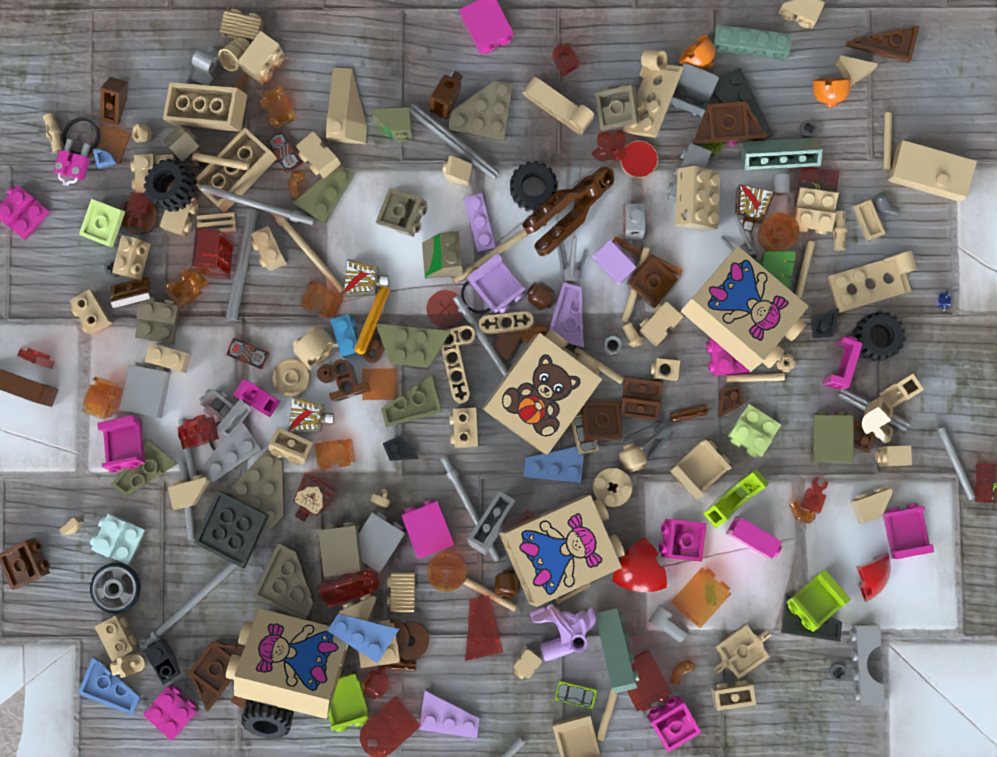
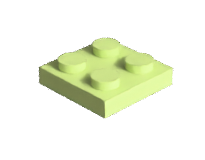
[79,199,125,247]

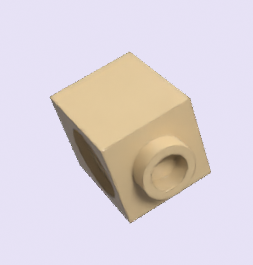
[651,358,680,381]

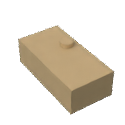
[163,83,247,132]
[195,128,277,213]
[887,140,977,202]

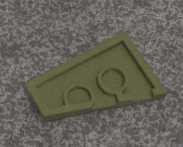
[111,439,179,497]

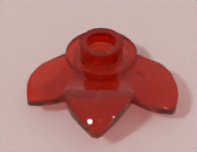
[592,130,626,162]

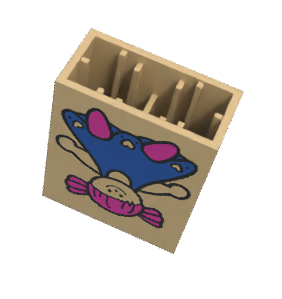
[681,246,809,372]
[499,495,624,607]
[226,609,348,719]

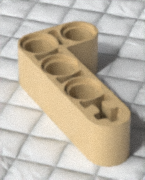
[522,77,594,135]
[441,326,476,404]

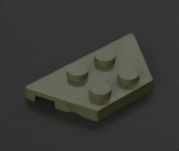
[376,324,451,368]

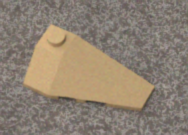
[326,68,367,144]

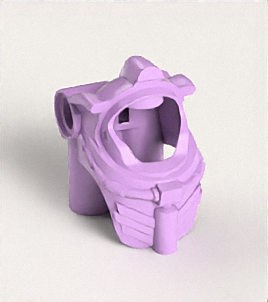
[529,603,596,662]

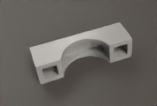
[850,624,885,706]

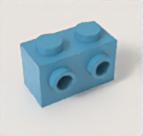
[330,314,359,358]

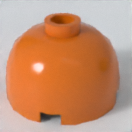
[678,34,716,70]
[812,78,851,107]

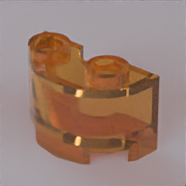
[259,84,298,128]
[164,266,209,308]
[301,281,344,319]
[314,439,355,470]

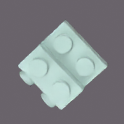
[90,514,146,565]

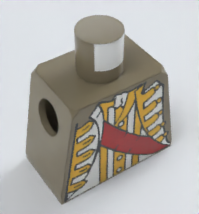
[344,259,389,298]
[288,396,334,434]

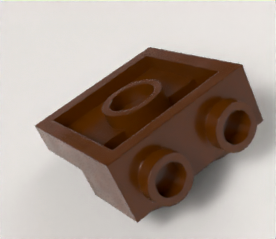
[0,538,50,590]

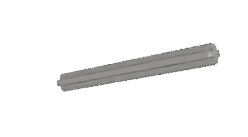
[409,103,499,180]
[226,209,258,320]

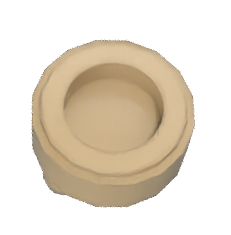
[132,124,152,143]
[370,489,390,508]

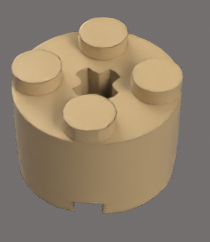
[293,325,338,370]
[592,468,632,507]

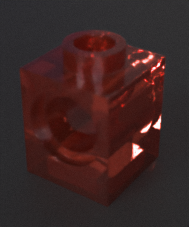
[551,43,580,77]

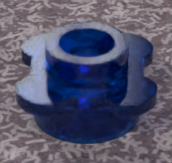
[937,291,951,311]

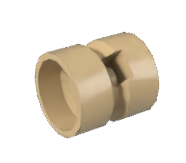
[218,37,250,71]

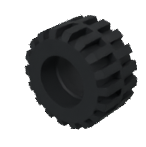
[144,159,198,212]
[510,161,558,212]
[852,311,906,361]
[241,699,294,738]

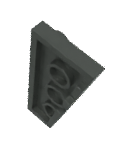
[713,68,773,141]

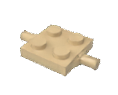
[713,624,771,679]

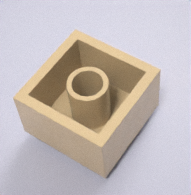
[238,31,285,85]

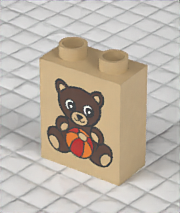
[481,330,602,455]

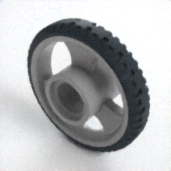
[90,563,141,614]

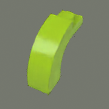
[703,469,769,528]

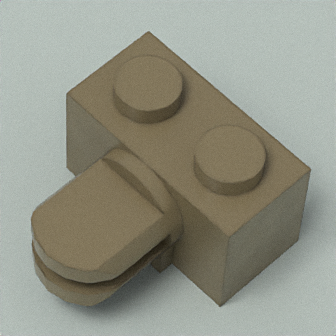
[163,125,206,169]

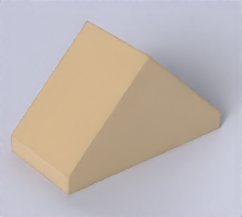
[835,55,878,85]

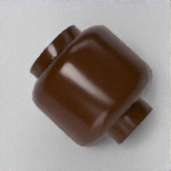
[526,282,556,310]
[494,569,520,599]

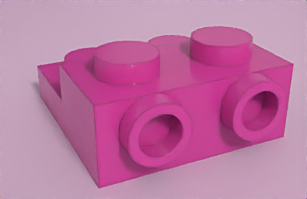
[0,185,50,240]
[706,337,752,377]
[658,518,706,562]
[143,684,199,741]
[647,696,701,752]

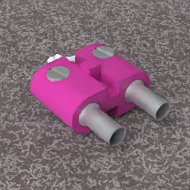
[53,139,91,186]

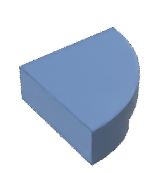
[93,149,117,169]

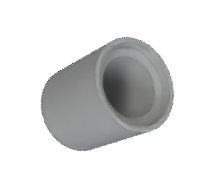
[773,173,790,196]
[603,336,622,355]

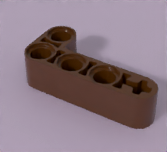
[0,369,59,407]

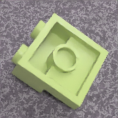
[727,404,781,458]

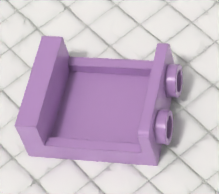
[467,253,526,315]

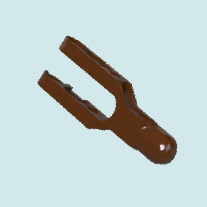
[522,166,615,256]

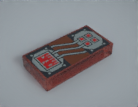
[266,131,302,173]
[226,337,269,370]

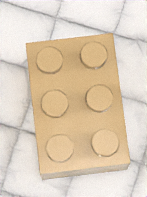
[675,166,721,231]

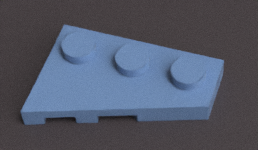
[523,447,584,483]
[328,613,399,663]
[78,656,141,715]

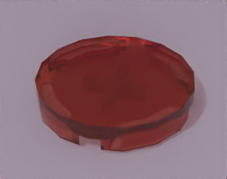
[426,290,463,328]

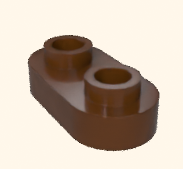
[363,327,385,363]

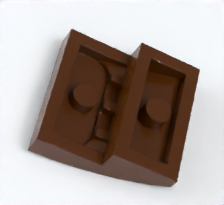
[620,376,663,421]

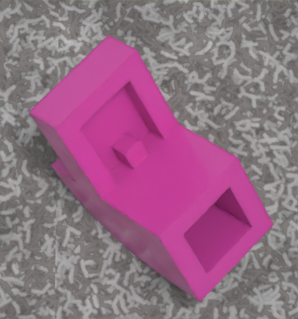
[233,378,281,417]

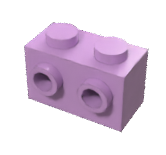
[592,240,636,286]

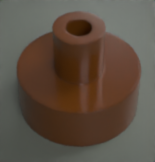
[317,364,335,383]

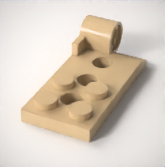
[623,49,684,138]
[827,251,918,313]

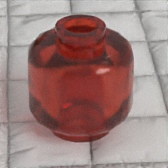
[361,669,390,700]

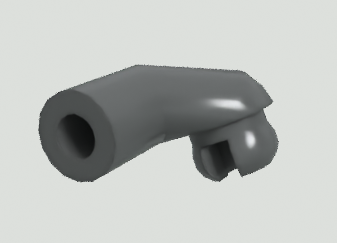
[876,192,900,217]

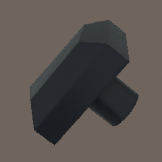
[811,309,839,338]
[383,436,419,461]

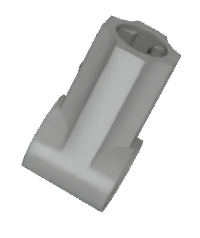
[649,606,690,643]

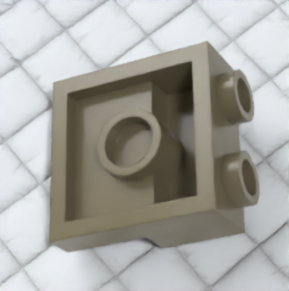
[595,83,639,131]
[375,188,428,237]
[135,297,181,345]

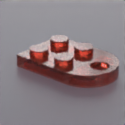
[317,571,380,608]
[360,696,421,757]

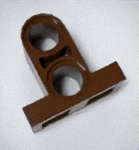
[329,359,371,402]

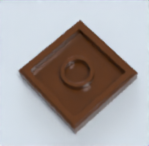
[626,254,678,308]
[581,401,623,441]

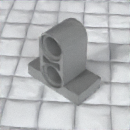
[191,46,222,86]

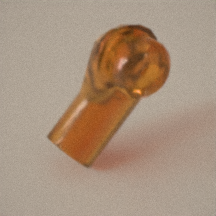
[288,171,305,199]
[522,324,549,342]
[788,501,816,523]
[670,660,695,685]

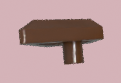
[718,385,744,417]
[853,418,875,453]

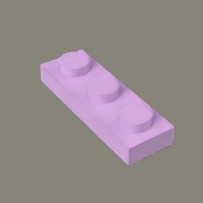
[464,193,496,253]

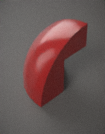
[612,537,667,592]
[856,553,891,602]

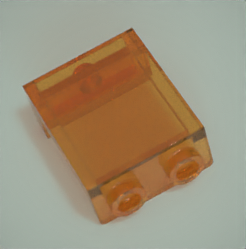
[671,567,731,629]

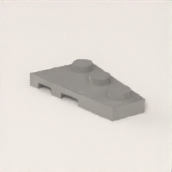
[202,421,262,482]

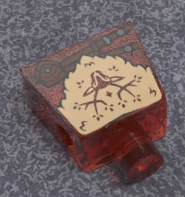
[293,473,338,522]

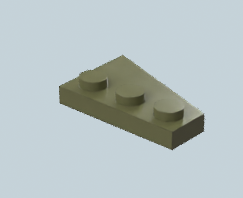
[293,165,355,223]
[381,375,442,427]

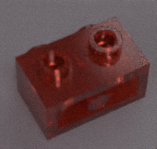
[177,415,219,450]

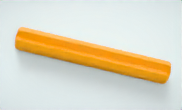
[354,287,390,355]

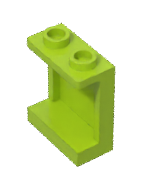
[786,569,851,632]
[328,672,370,732]

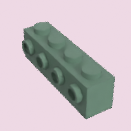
[712,25,792,60]
[741,138,823,170]
[595,608,640,693]

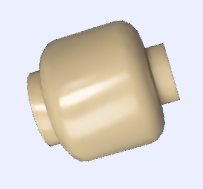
[619,443,647,473]

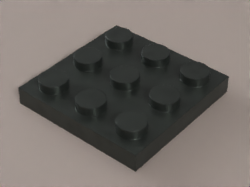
[194,490,269,568]

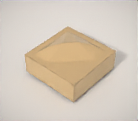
[59,517,83,535]

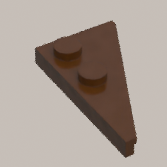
[845,26,920,63]

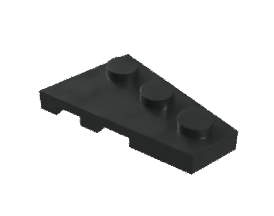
[781,594,842,642]

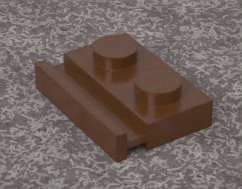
[110,277,151,308]

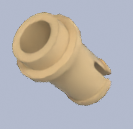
[622,323,642,348]

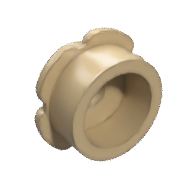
[776,354,795,372]

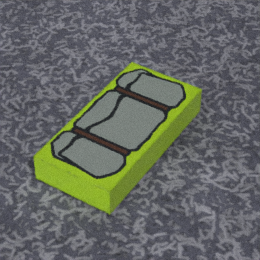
[555,680,597,709]

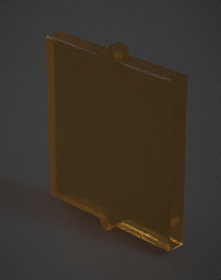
[90,124,131,165]
[362,369,398,400]

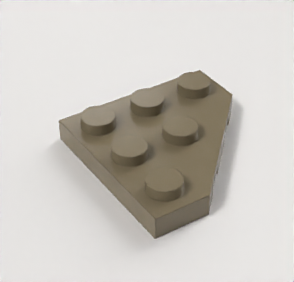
[448,81,513,140]
[228,448,285,530]
[253,543,314,620]

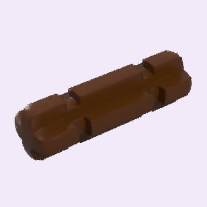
[670,405,708,423]
[378,660,417,672]

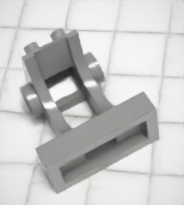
[199,389,253,438]

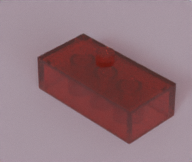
[191,227,234,280]

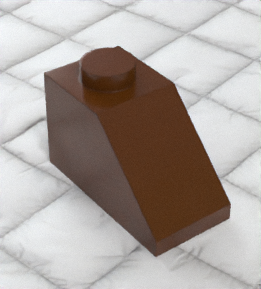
[100,77,128,125]

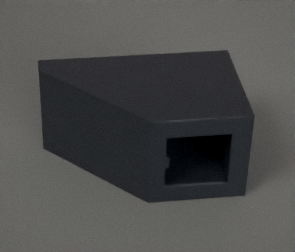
[144,639,181,685]

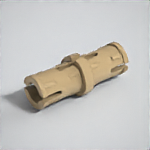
[43,113,64,153]
[832,211,847,251]

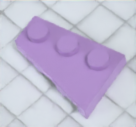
[549,282,584,348]
[419,690,480,738]

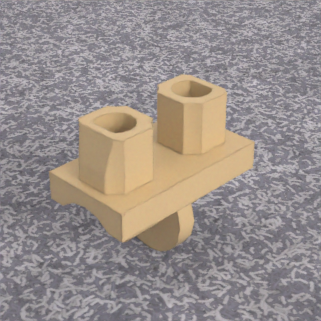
[110,651,146,678]

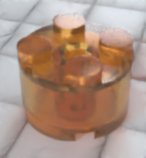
[757,212,800,252]
[82,376,122,420]
[427,552,467,592]

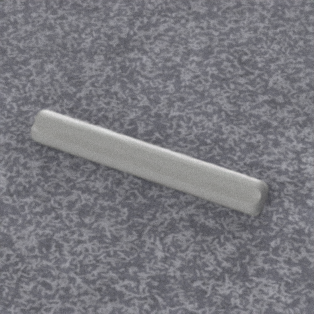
[838,389,910,431]

